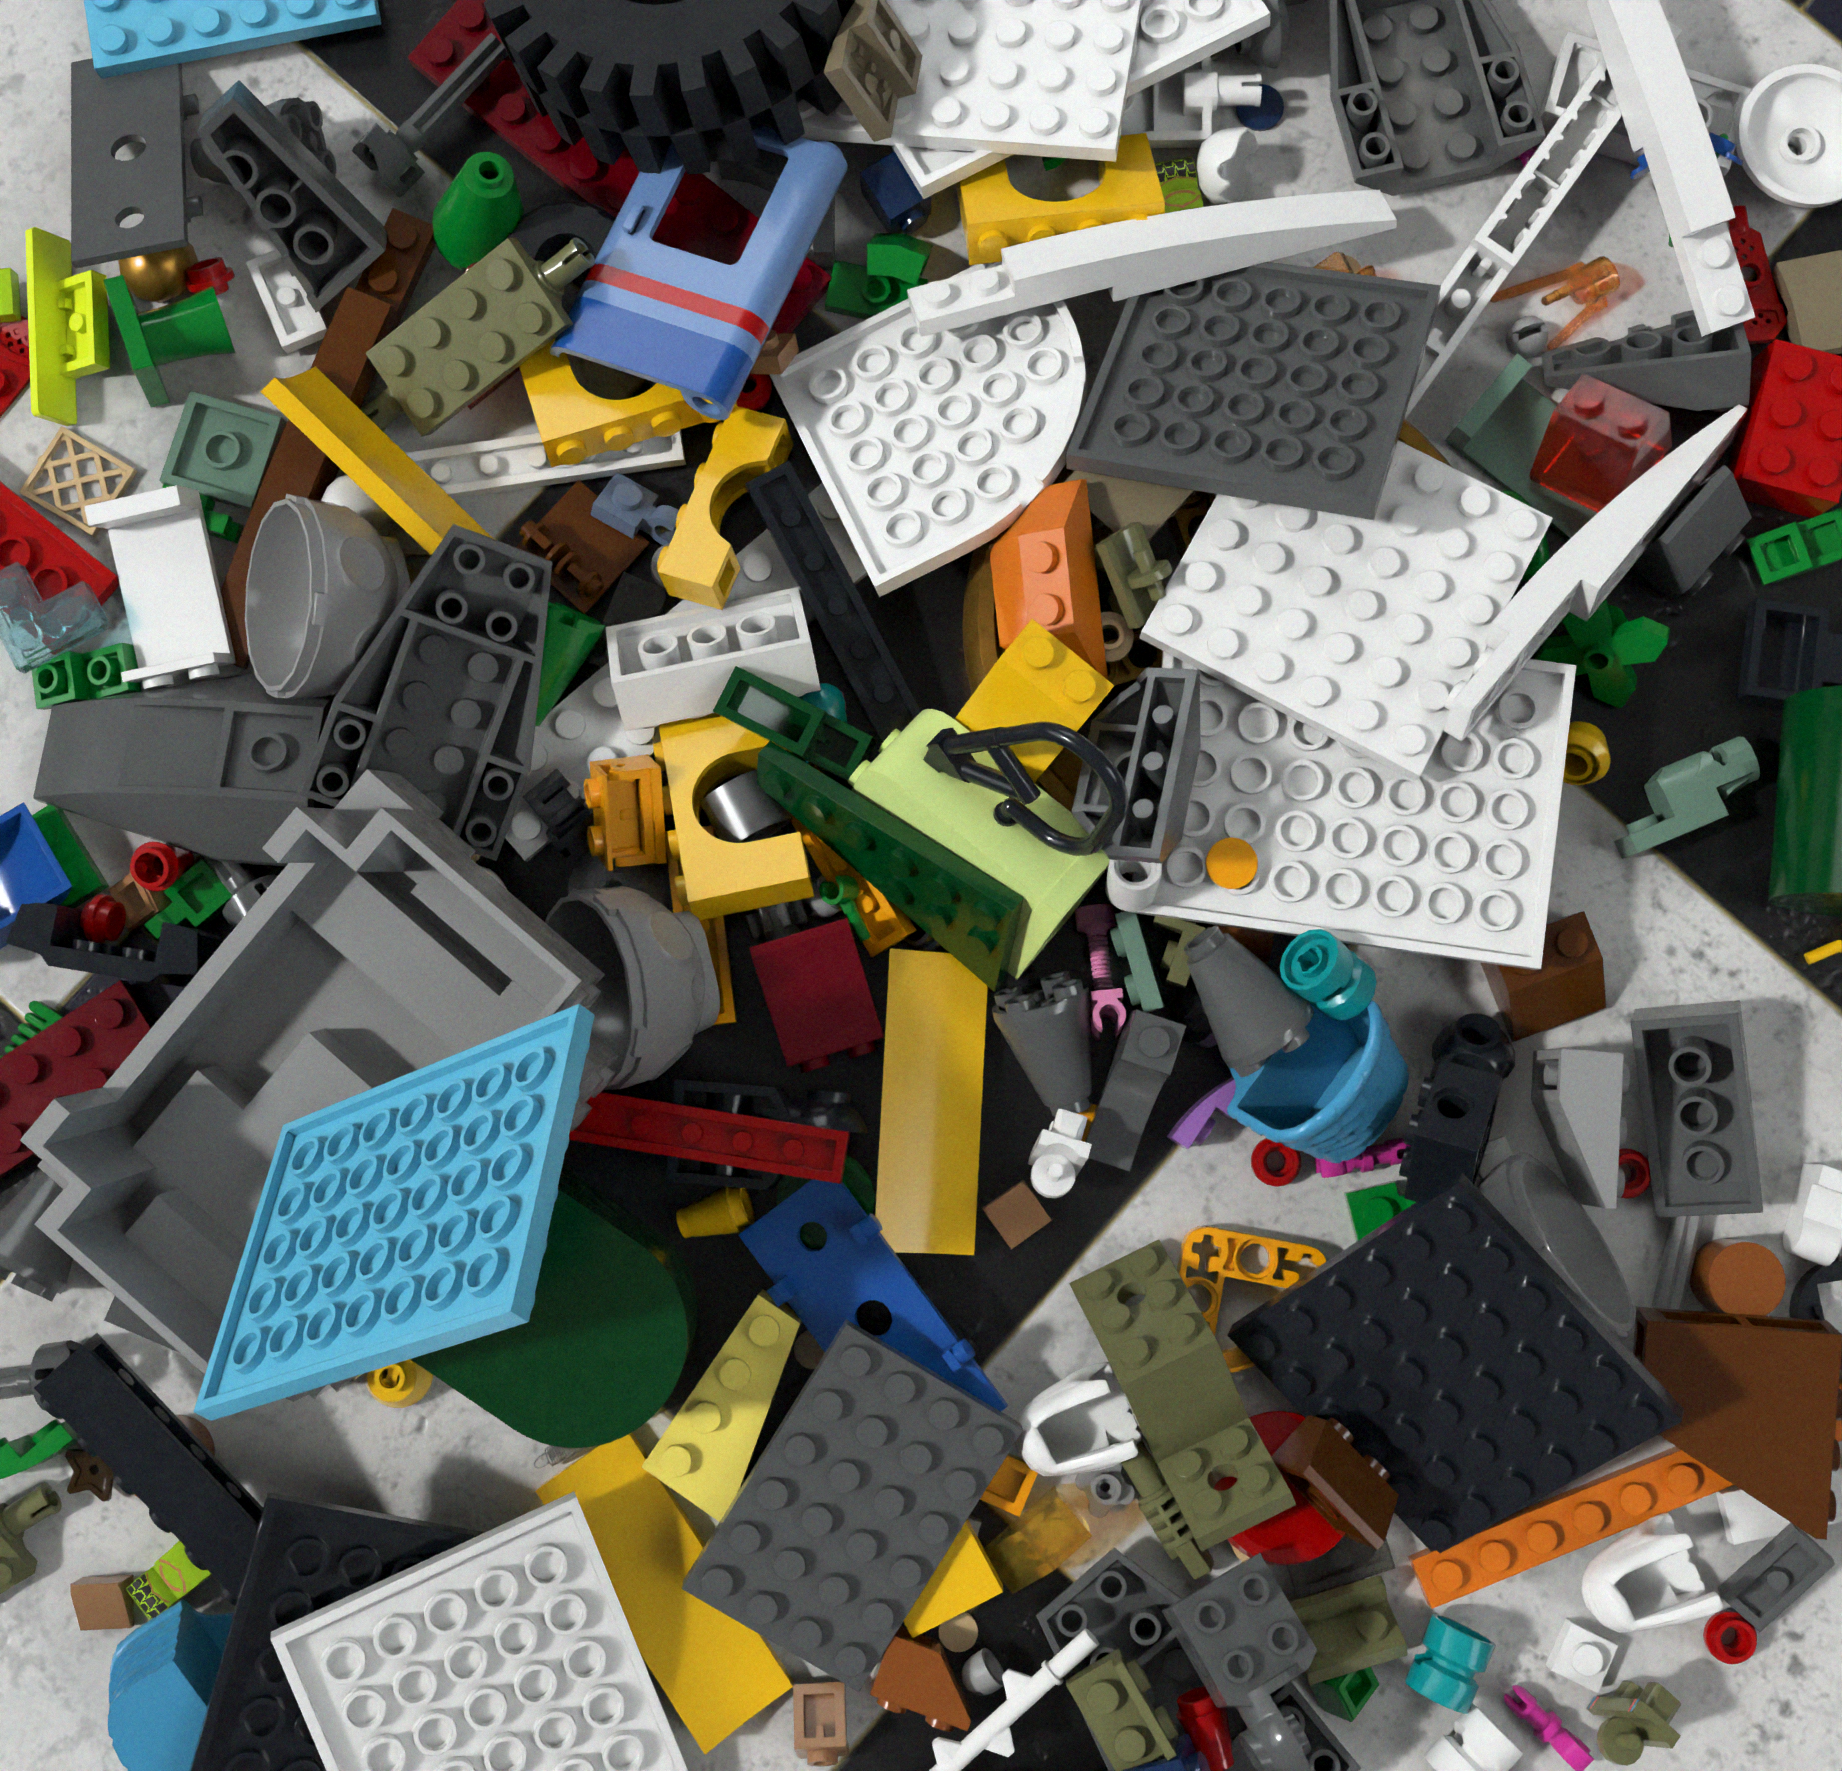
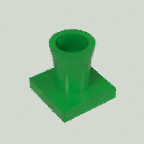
[103,275,236,408]

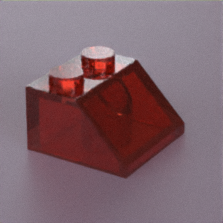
[1529,373,1672,513]

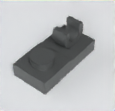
[1718,1523,1835,1632]

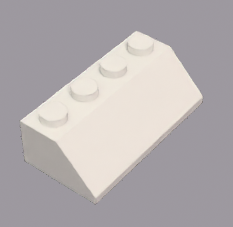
[605,587,821,732]

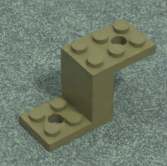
[1069,1239,1296,1552]

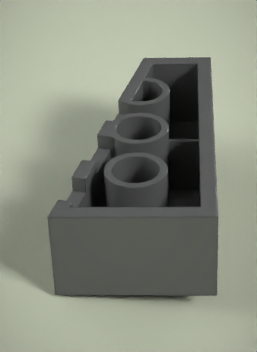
[197,80,387,312]

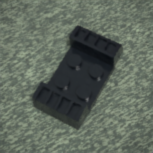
[6,903,226,987]

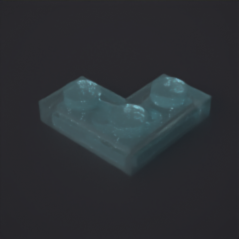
[0,562,112,674]

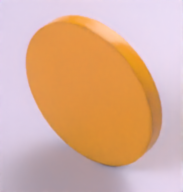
[1205,837,1258,889]

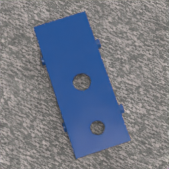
[739,1179,1008,1411]

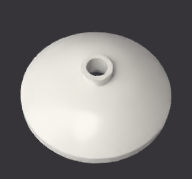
[1735,64,1842,208]

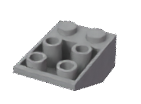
[1531,1048,1630,1209]

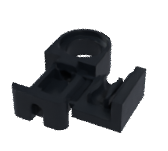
[522,768,594,868]

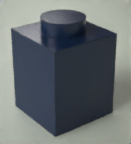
[859,151,931,234]

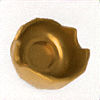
[118,242,198,303]

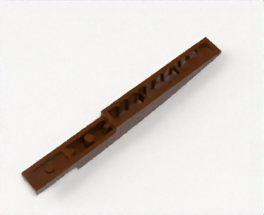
[221,208,436,670]

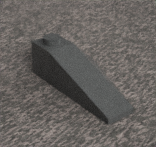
[1541,310,1751,412]

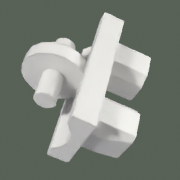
[1028,1109,1092,1199]

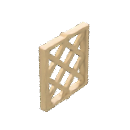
[19,426,138,538]

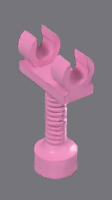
[1074,904,1126,1042]

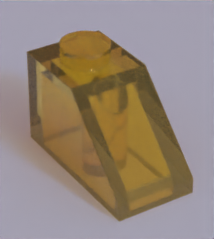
[984,1485,1092,1594]

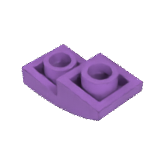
[1167,1077,1236,1149]

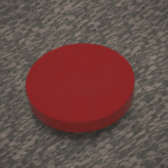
[1213,1411,1343,1566]

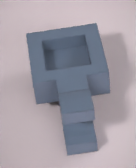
[591,472,679,545]

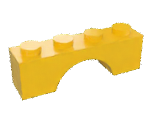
[657,406,794,610]

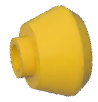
[1563,721,1610,785]
[364,1359,433,1408]

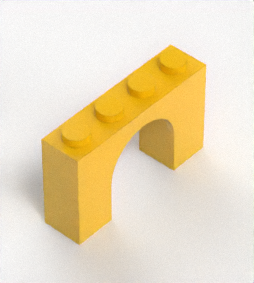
[957,133,1165,265]
[519,339,737,468]
[653,713,814,920]

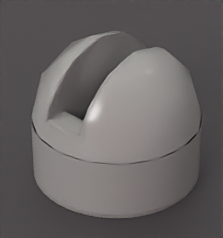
[1506,316,1548,359]
[802,876,842,919]
[961,1648,1004,1696]

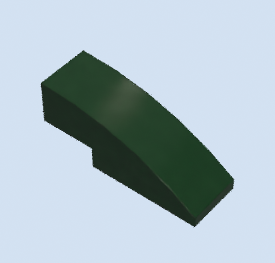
[713,666,877,782]

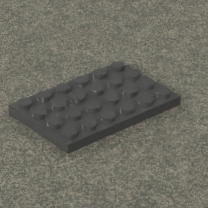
[682,1319,1023,1692]

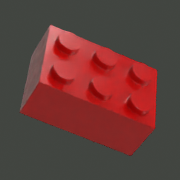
[1727,339,1842,518]

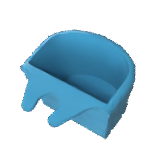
[1227,1000,1409,1163]
[108,1599,234,1771]

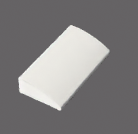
[1539,31,1751,178]

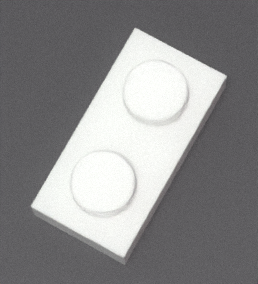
[246,249,328,354]

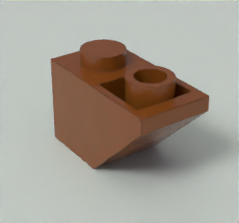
[870,1626,971,1732]

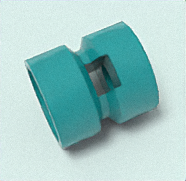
[1280,929,1377,1021]
[1405,1614,1496,1714]

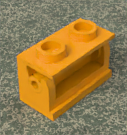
[584,754,667,871]

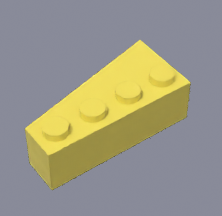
[641,1289,802,1522]

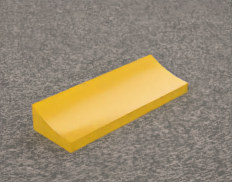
[261,366,494,555]
[875,948,988,1255]
[535,1432,794,1755]

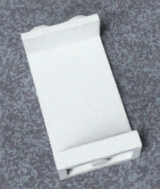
[84,485,236,690]

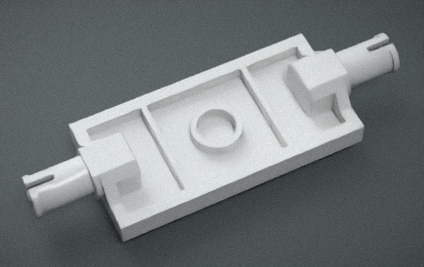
[1121,56,1262,149]

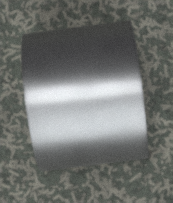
[700,769,793,843]

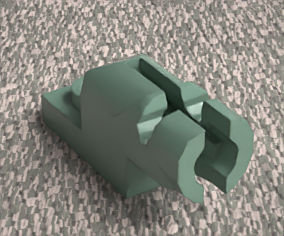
[1614,736,1760,859]

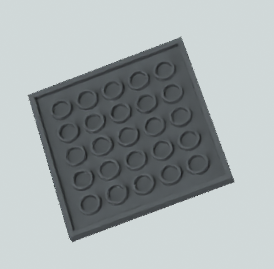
[1066,262,1441,520]

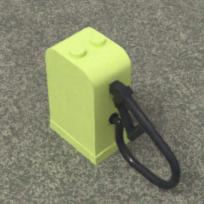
[847,709,1129,979]

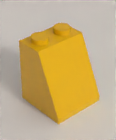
[955,619,1114,783]

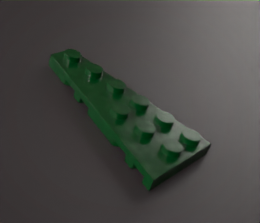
[757,741,1024,992]

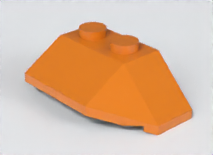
[989,479,1108,680]

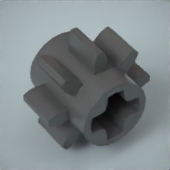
[745,900,809,943]

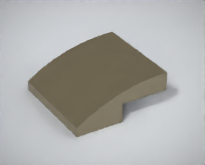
[824,0,923,142]
[1772,250,1842,354]
[1065,470,1196,542]

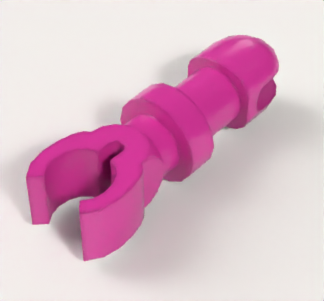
[1314,1138,1411,1178]
[1504,1685,1594,1771]

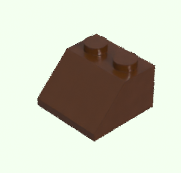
[1480,911,1606,1042]
[1271,1415,1399,1550]

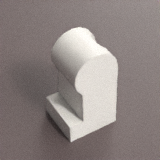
[1783,1163,1842,1266]

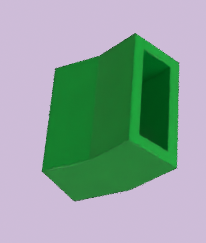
[867,233,933,285]

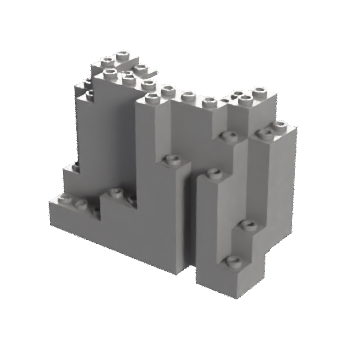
[20,769,619,1399]

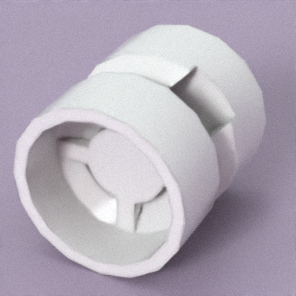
[1423,1703,1524,1771]

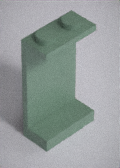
[1445,353,1655,540]

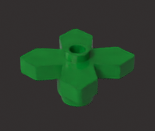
[1535,600,1670,708]

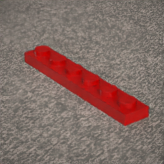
[569,1092,850,1184]

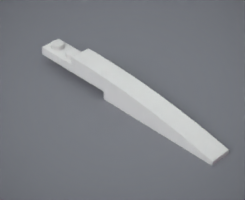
[1586,0,1755,337]
[1405,20,1682,419]
[907,189,1397,337]
[1444,405,1748,741]

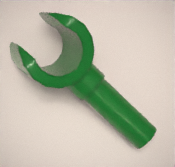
[819,875,871,942]

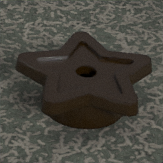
[65,1449,115,1501]

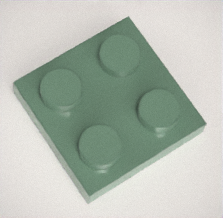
[159,390,287,511]
[1110,911,1169,1013]

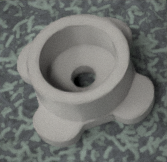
[1075,1463,1135,1518]

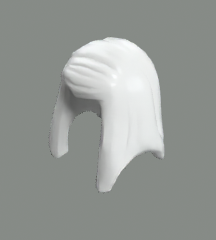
[1015,1362,1141,1476]
[1581,1512,1723,1633]

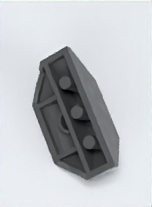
[1071,667,1201,864]

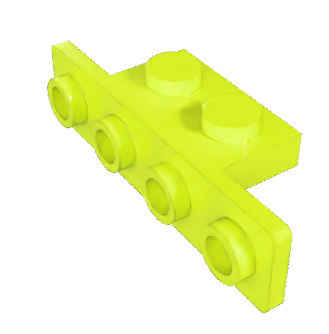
[25,227,110,426]

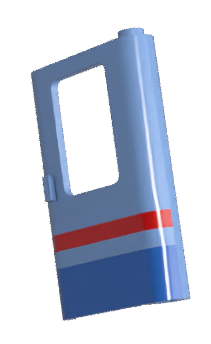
[550,126,848,420]

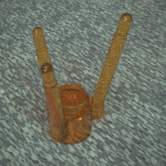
[1490,256,1620,350]

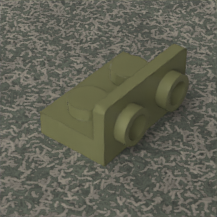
[1151,916,1205,992]
[1289,1575,1408,1686]
[1066,1648,1179,1771]

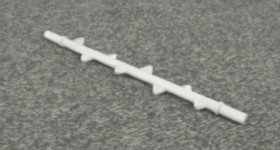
[929,1628,1099,1771]

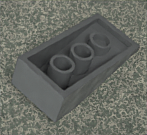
[1630,1000,1763,1218]

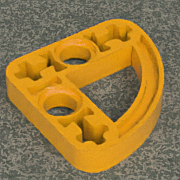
[1177,1226,1327,1373]

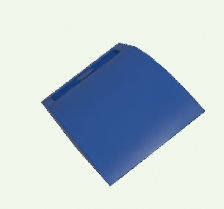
[0,802,72,949]

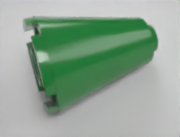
[432,152,526,271]
[535,602,605,726]

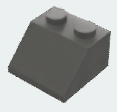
[1632,465,1752,601]

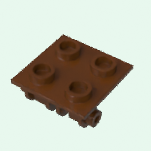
[516,480,650,614]

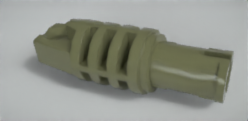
[1121,1440,1214,1580]

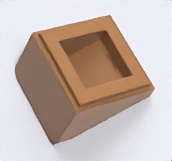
[109,872,173,932]
[982,1179,1052,1249]
[70,1575,134,1631]

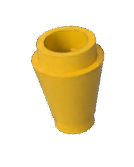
[676,1186,755,1239]

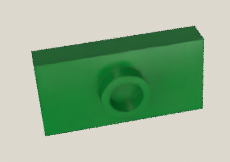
[825,260,928,320]

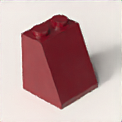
[749,918,885,1074]

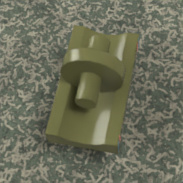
[1094,522,1173,629]
[1586,1681,1681,1766]

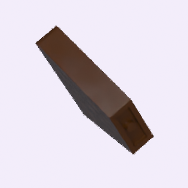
[1633,1307,1842,1540]

